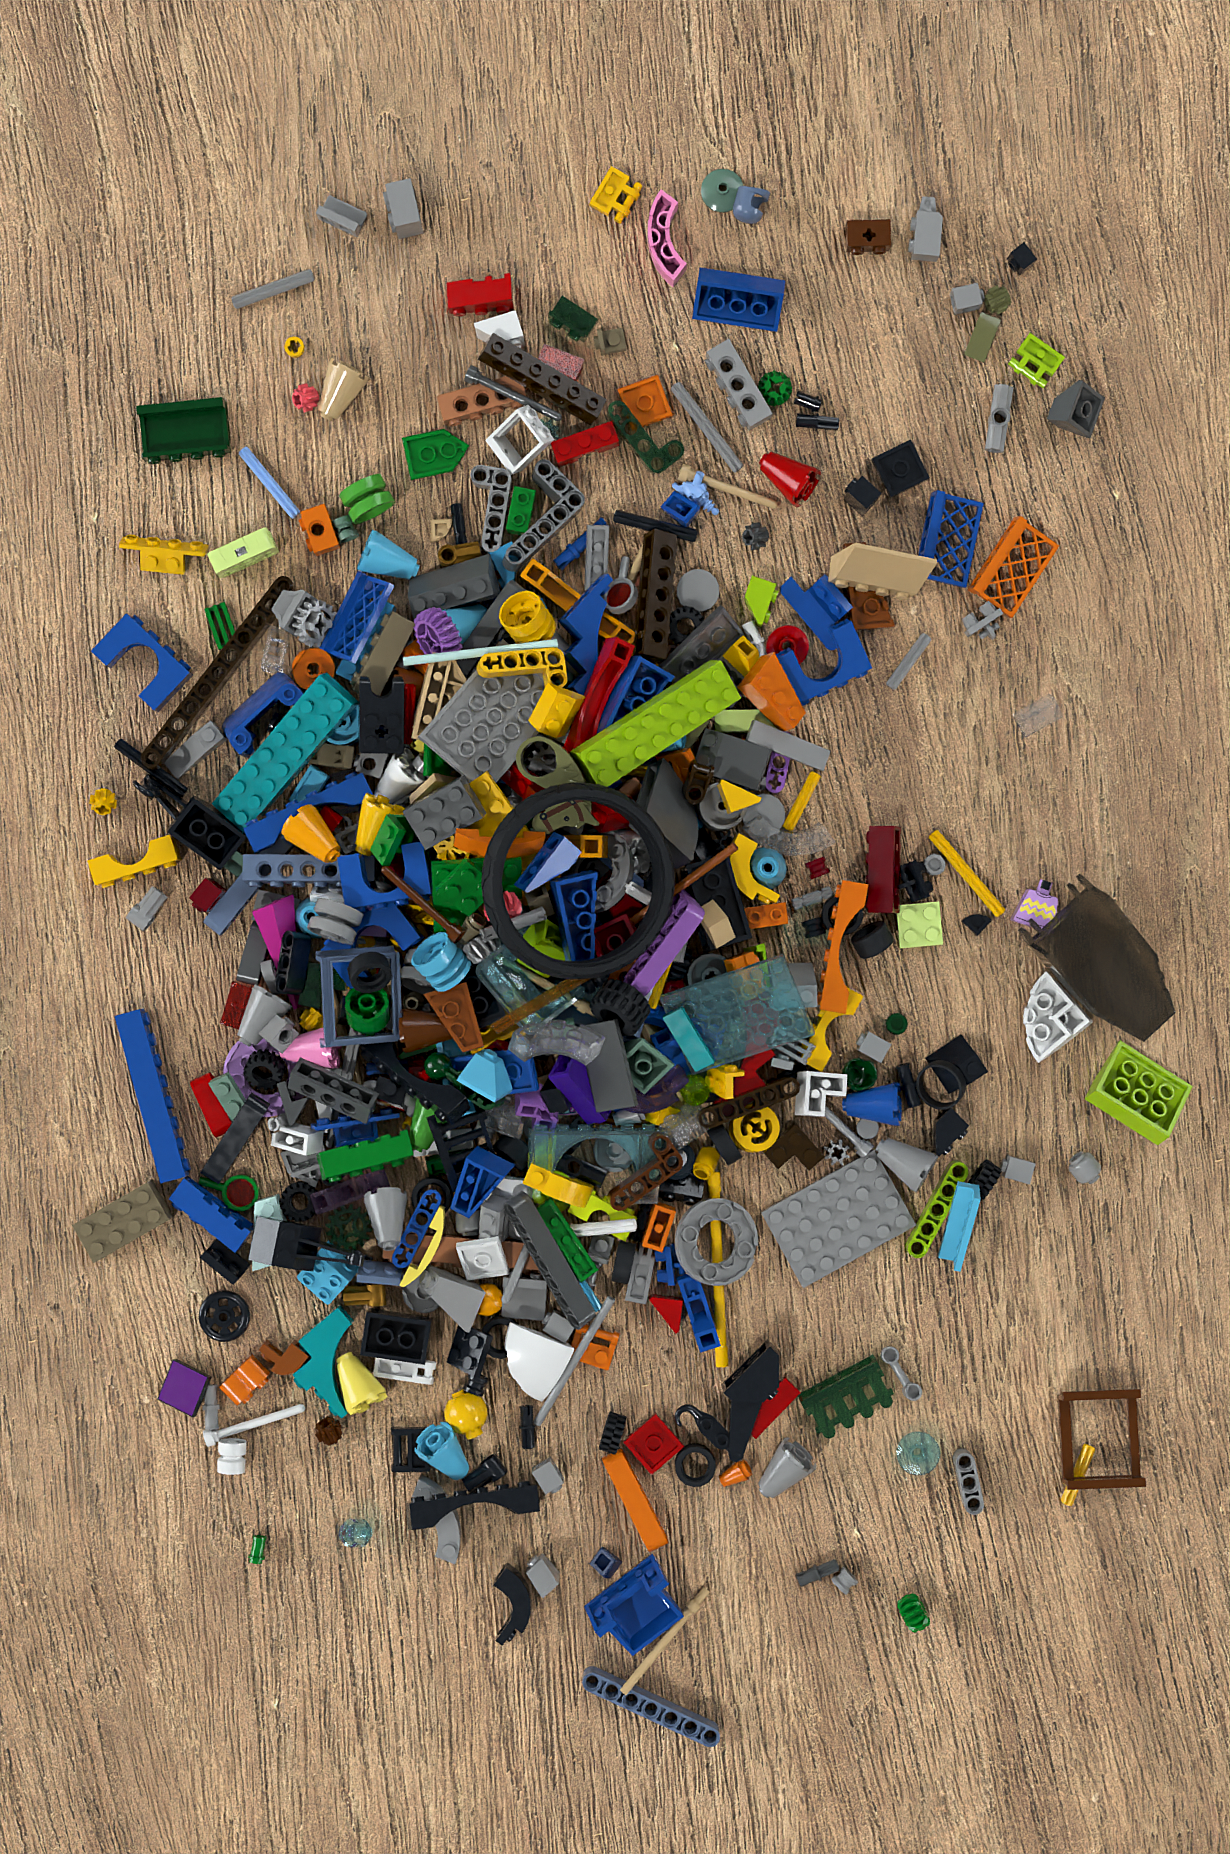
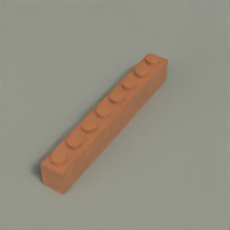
[383,1231,541,1274]

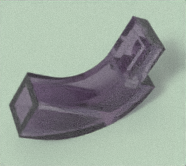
[622,1064,689,1114]
[309,1169,390,1215]

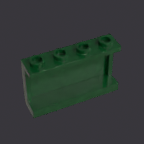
[136,397,231,464]

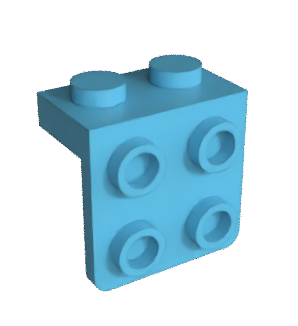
[297,1240,359,1305]

